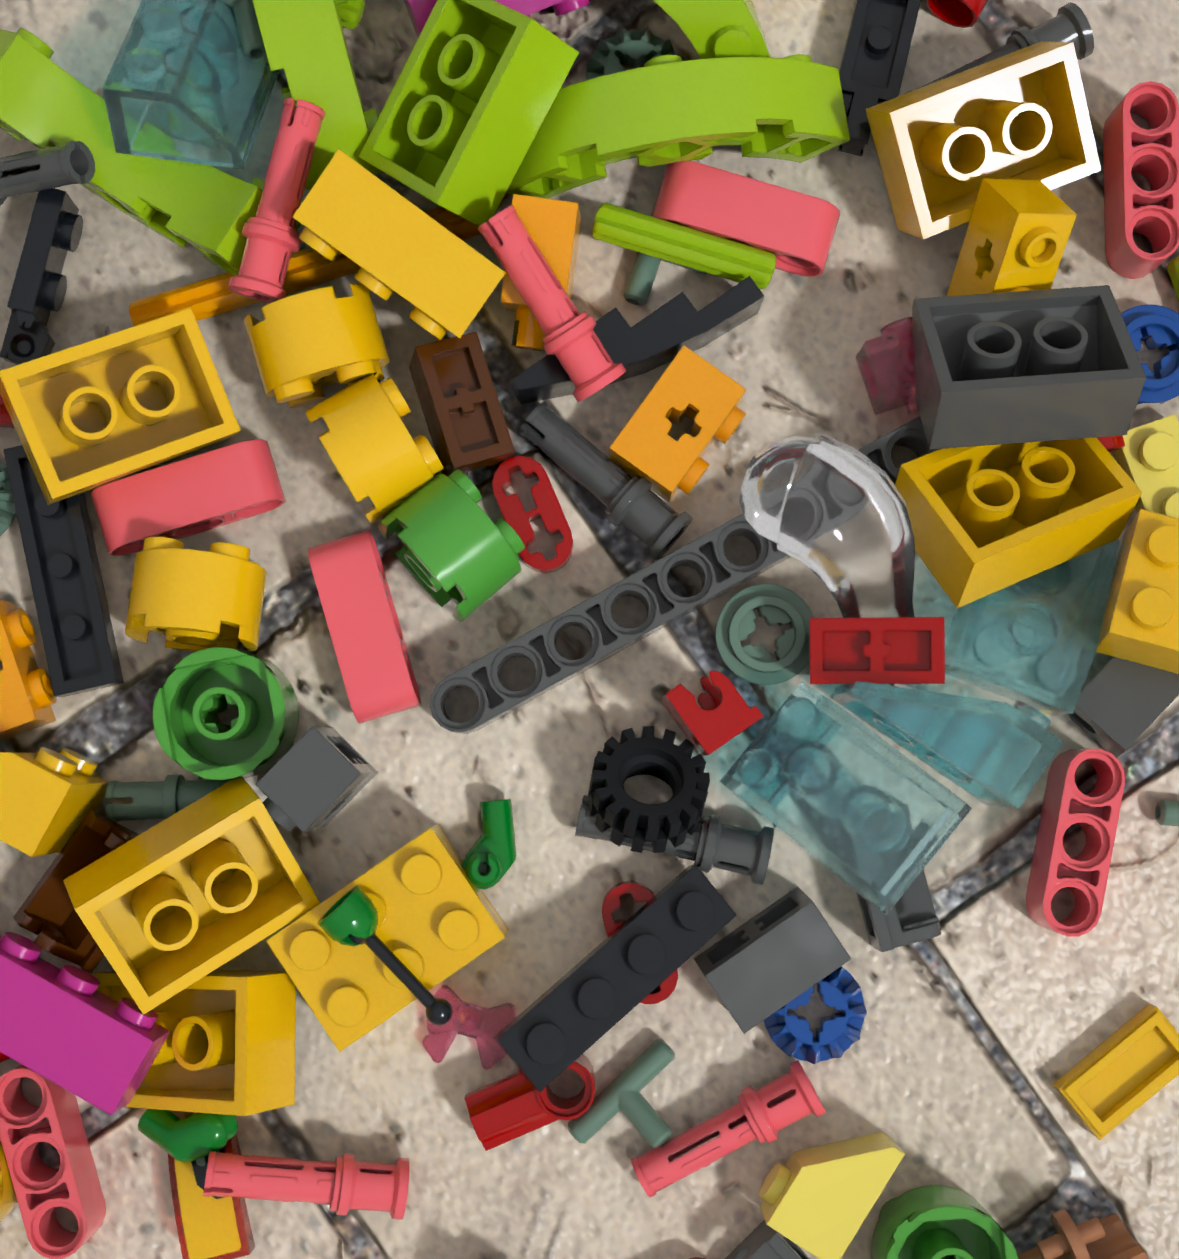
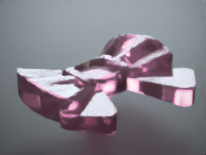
[422,985,516,1070]

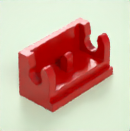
[810,617,945,684]
[660,670,764,756]

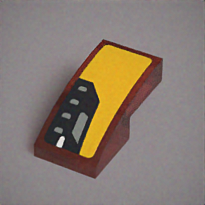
[168,1132,255,1259]

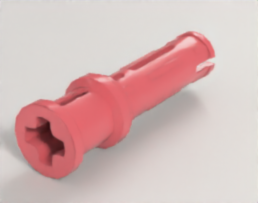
[228,98,325,304]
[477,205,626,402]
[631,1060,827,1198]
[203,1151,410,1220]

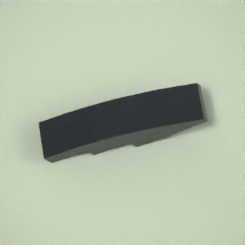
[511,276,765,404]

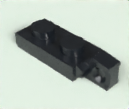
[838,0,921,156]
[0,188,83,365]

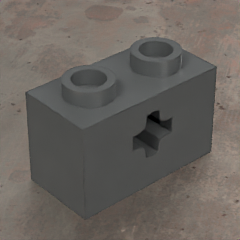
[255,726,379,832]

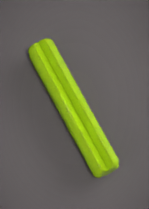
[592,203,776,289]

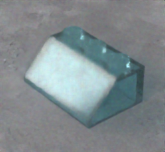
[102,0,280,170]

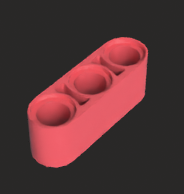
[1103,81,1179,279]
[651,161,840,277]
[91,439,286,556]
[308,530,421,724]
[1026,749,1125,937]
[0,1065,106,1259]

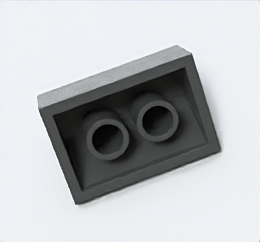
[912,285,1146,450]

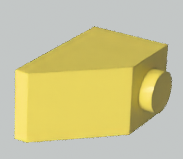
[759,1132,905,1259]

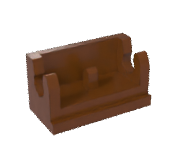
[409,332,515,477]
[13,810,140,973]

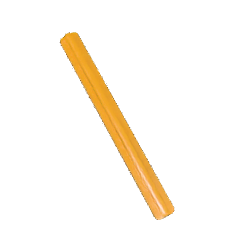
[129,207,480,326]

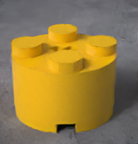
[244,284,390,408]
[304,374,444,523]
[125,536,267,652]

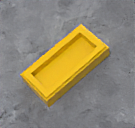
[1052,1003,1179,1140]

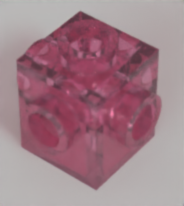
[855,317,919,415]

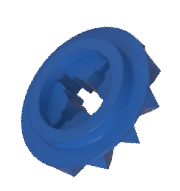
[1121,305,1179,404]
[764,967,867,1064]

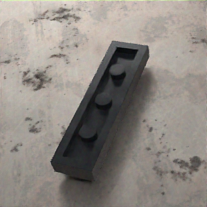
[3,445,124,697]
[493,865,737,1092]

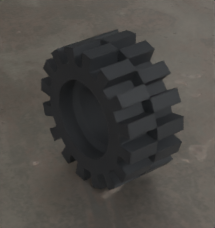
[588,726,710,853]

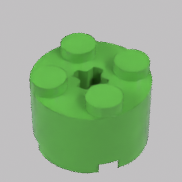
[378,469,525,622]
[153,647,299,780]
[871,1185,1018,1259]

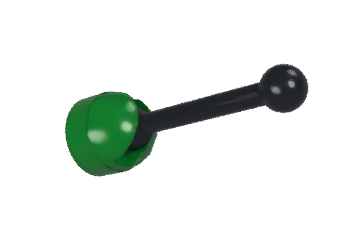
[317,885,453,1026]

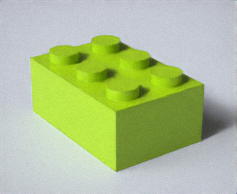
[359,0,579,226]

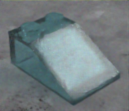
[945,540,1120,716]
[720,681,972,915]
[830,681,1064,809]

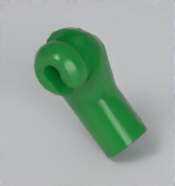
[462,799,516,889]
[138,1109,238,1163]

